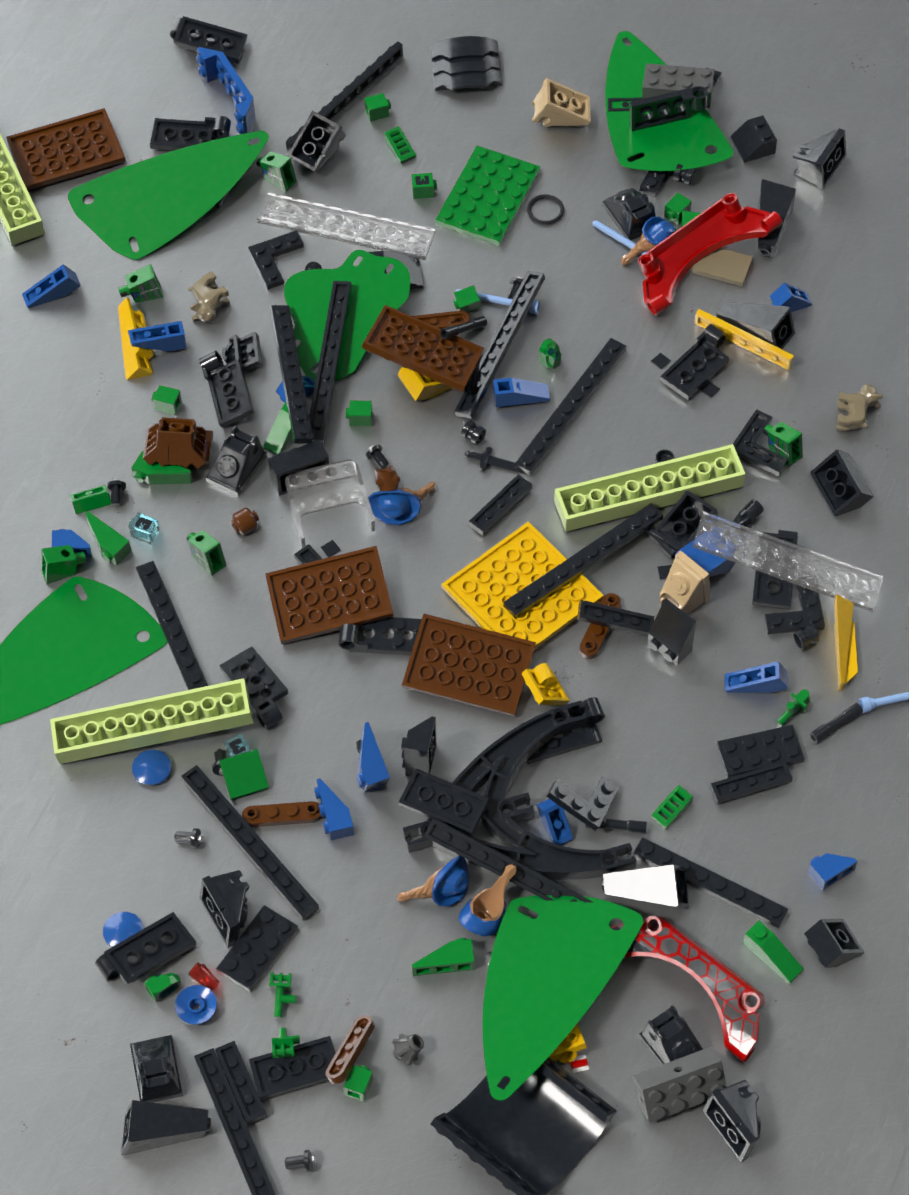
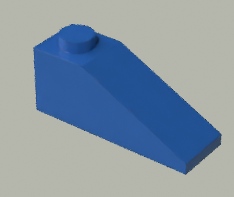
[22,264,81,308]
[128,321,186,351]
[725,661,789,693]

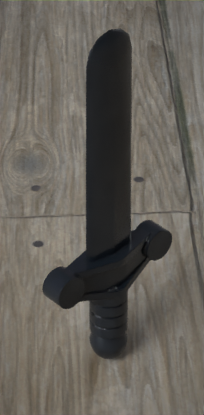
[464,447,534,474]

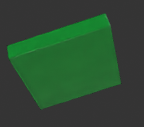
[219,749,269,799]

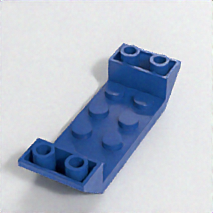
[196,47,256,134]

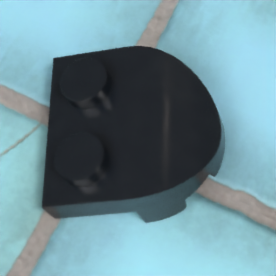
[222,332,262,371]

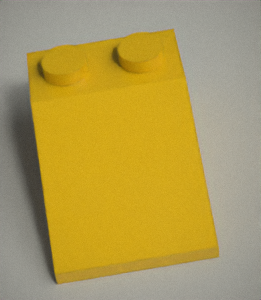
[397,367,452,401]

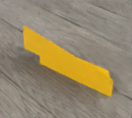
[118,297,154,380]
[834,594,858,690]

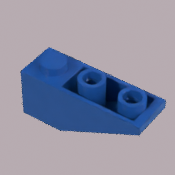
[493,378,550,407]
[314,779,354,840]

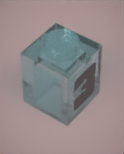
[128,513,160,545]
[223,733,251,757]

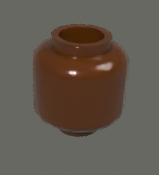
[230,508,259,535]

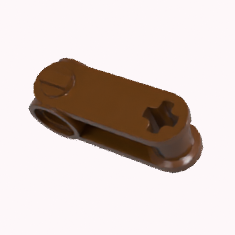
[374,465,400,491]

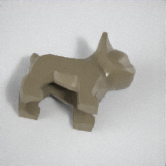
[188,271,230,322]
[837,384,883,431]

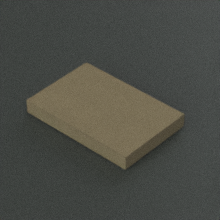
[691,248,753,287]

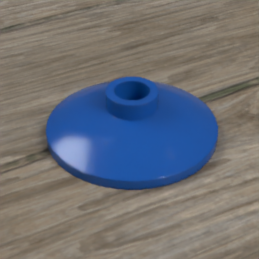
[175,985,217,1025]

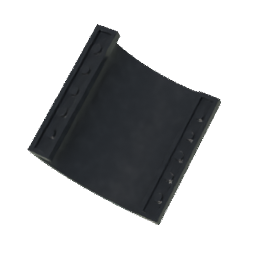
[430,1057,617,1195]

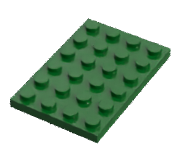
[435,146,540,246]

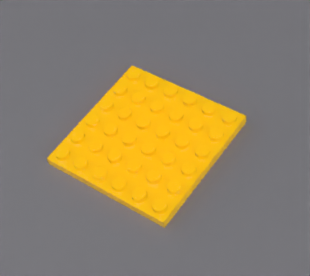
[441,521,604,650]

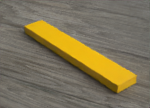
[695,309,794,370]

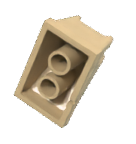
[532,78,591,128]
[660,550,710,614]

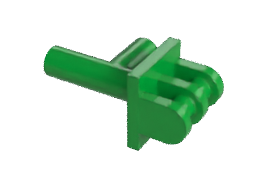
[776,689,810,726]
[269,972,296,1018]
[272,1027,300,1058]

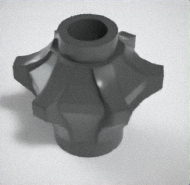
[392,1034,424,1066]

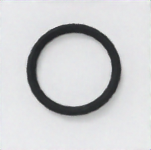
[527,194,564,224]

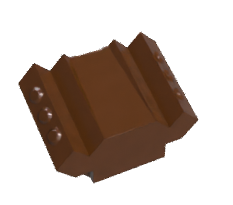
[143,417,209,469]

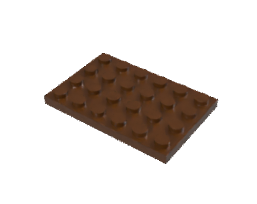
[6,108,126,191]
[362,305,484,392]
[265,545,394,644]
[402,614,536,717]

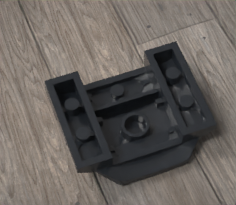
[430,36,502,91]

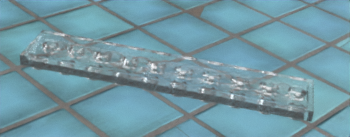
[257,192,435,260]
[692,512,883,612]

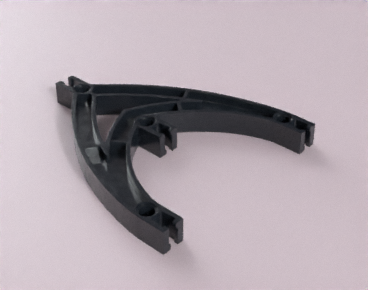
[403,701,636,880]

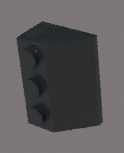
[810,449,874,516]
[401,716,437,777]

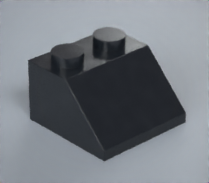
[730,115,777,163]
[804,919,864,968]

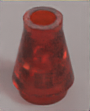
[188,962,220,991]

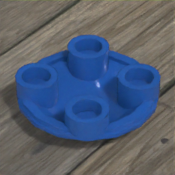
[132,749,171,785]
[103,912,143,947]

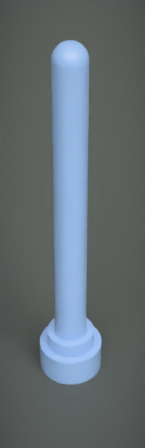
[593,220,648,255]
[456,289,540,315]
[859,692,909,713]

